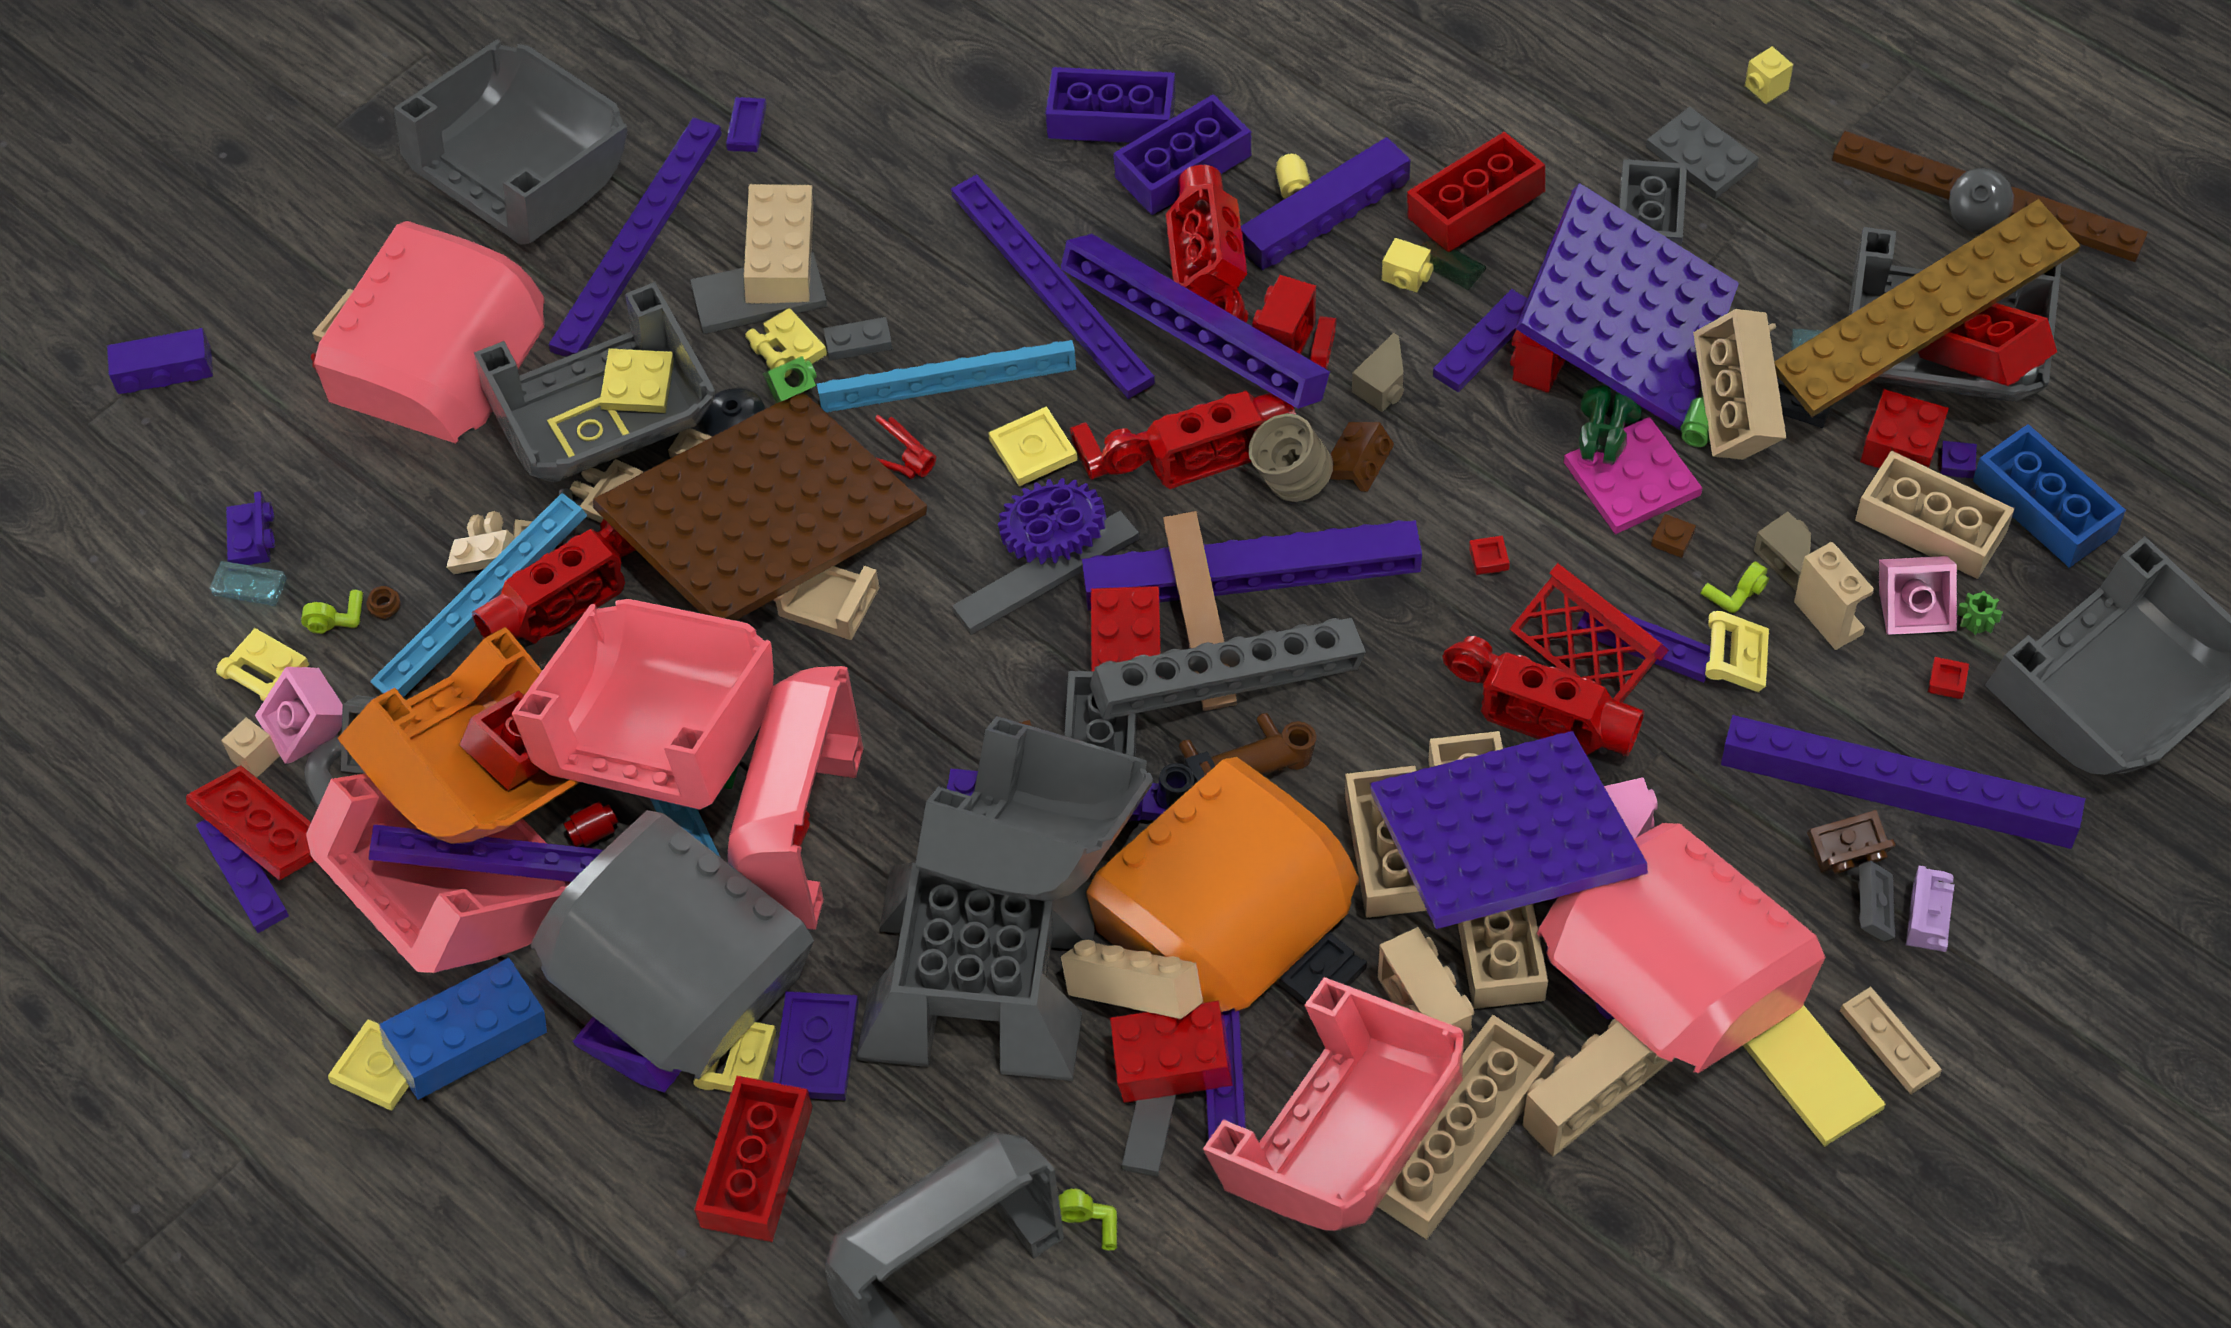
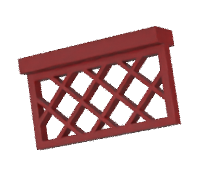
[1510,563,1669,702]

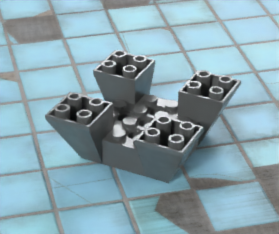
[856,862,1095,1081]

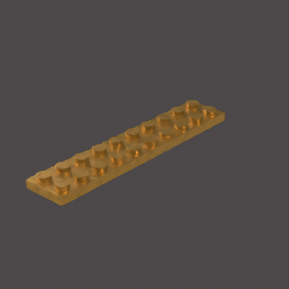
[1774,199,2081,417]

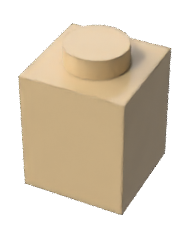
[221,717,280,778]

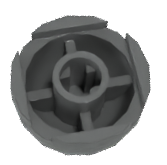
[1949,168,2014,233]

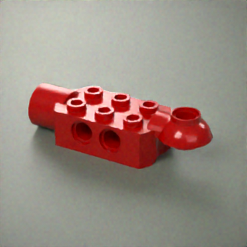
[1166,165,1248,323]
[1101,391,1296,489]
[472,519,636,645]
[1442,636,1645,756]

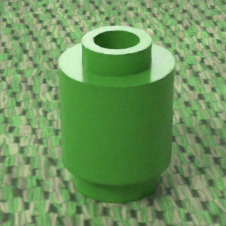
[1681,397,1710,447]

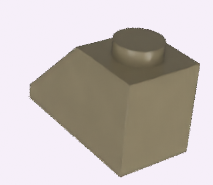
[1352,333,1404,412]
[1754,511,1811,591]

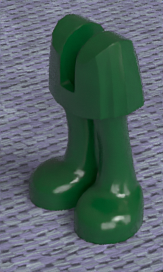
[1579,385,1642,465]

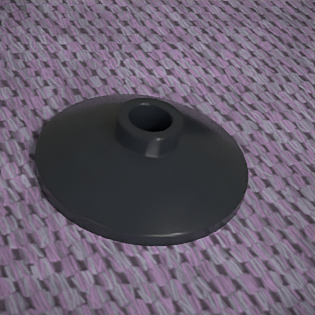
[701,388,765,437]

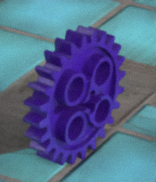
[998,478,1107,564]

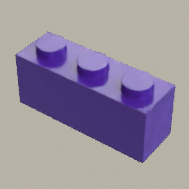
[107,328,213,394]

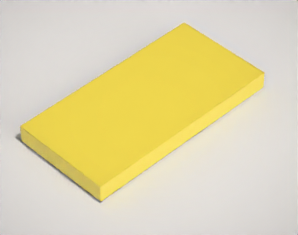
[1743,1005,1885,1147]

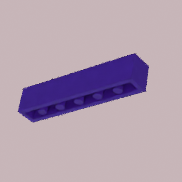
[1241,137,1411,271]

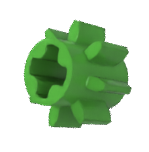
[1957,591,2002,635]

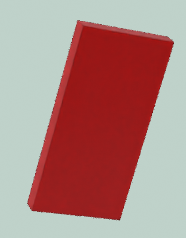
[186,765,314,881]

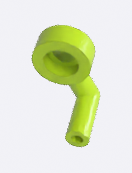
[1701,561,1769,613]
[301,590,363,634]
[1059,1189,1117,1251]

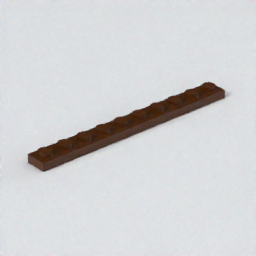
[1832,131,2148,263]

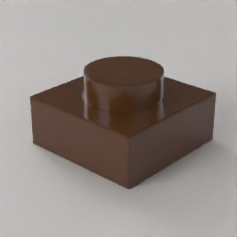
[1651,514,1696,558]

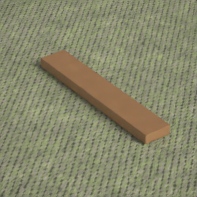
[1163,511,1237,711]

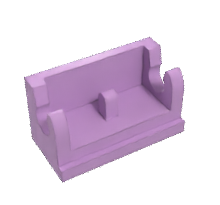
[1906,866,1954,952]

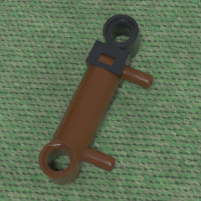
[1156,713,1317,810]

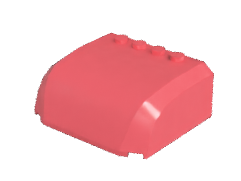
[314,221,545,444]
[512,599,774,810]
[728,666,864,930]
[306,773,570,973]
[1537,823,1825,1073]
[1203,977,1464,1231]

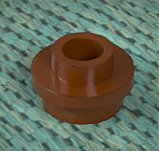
[367,586,401,618]

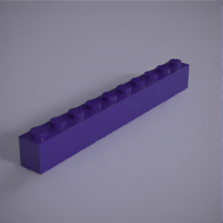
[1060,234,1330,409]
[1082,520,1422,611]
[1721,715,2086,849]

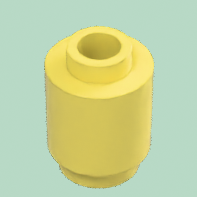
[1275,154,1311,199]

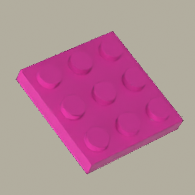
[1564,417,1702,534]

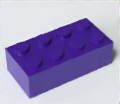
[1046,67,1176,142]
[1114,94,1251,215]

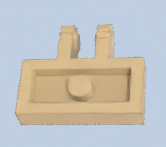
[570,459,643,523]
[447,511,515,574]

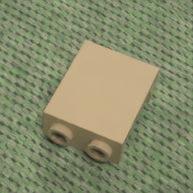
[1794,542,1874,650]
[774,566,879,640]

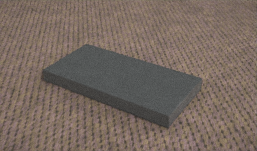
[690,252,827,334]

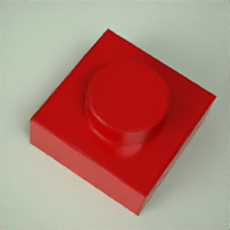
[1469,535,1510,575]
[1927,657,1969,699]

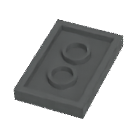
[1646,107,1759,199]

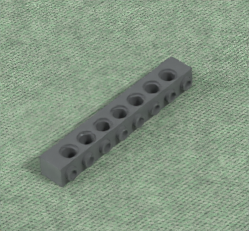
[1090,618,1366,720]

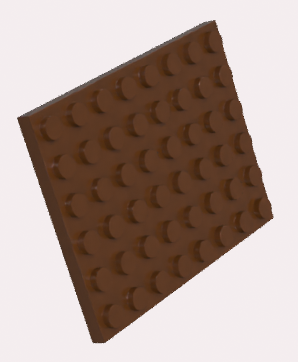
[593,392,927,621]

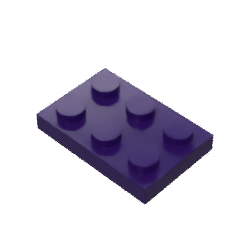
[773,992,859,1100]

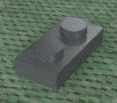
[823,317,892,361]
[1858,861,1895,942]

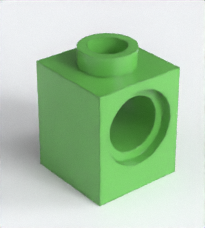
[763,356,817,403]

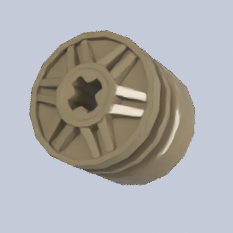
[1249,413,1333,502]

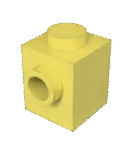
[1745,47,1793,104]
[1382,238,1433,292]

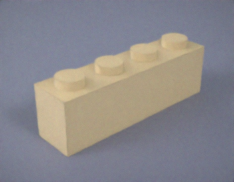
[1061,940,1203,1019]

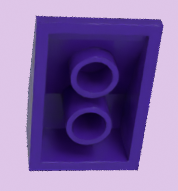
[572,1016,681,1092]

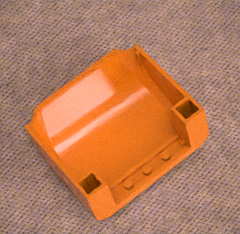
[337,627,581,844]
[1086,757,1359,1012]

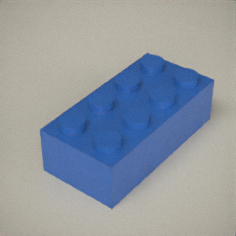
[1973,424,2126,568]
[379,958,547,1100]

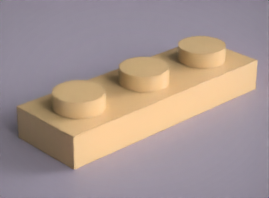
[1840,987,1942,1094]

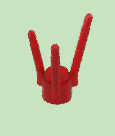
[875,415,937,479]

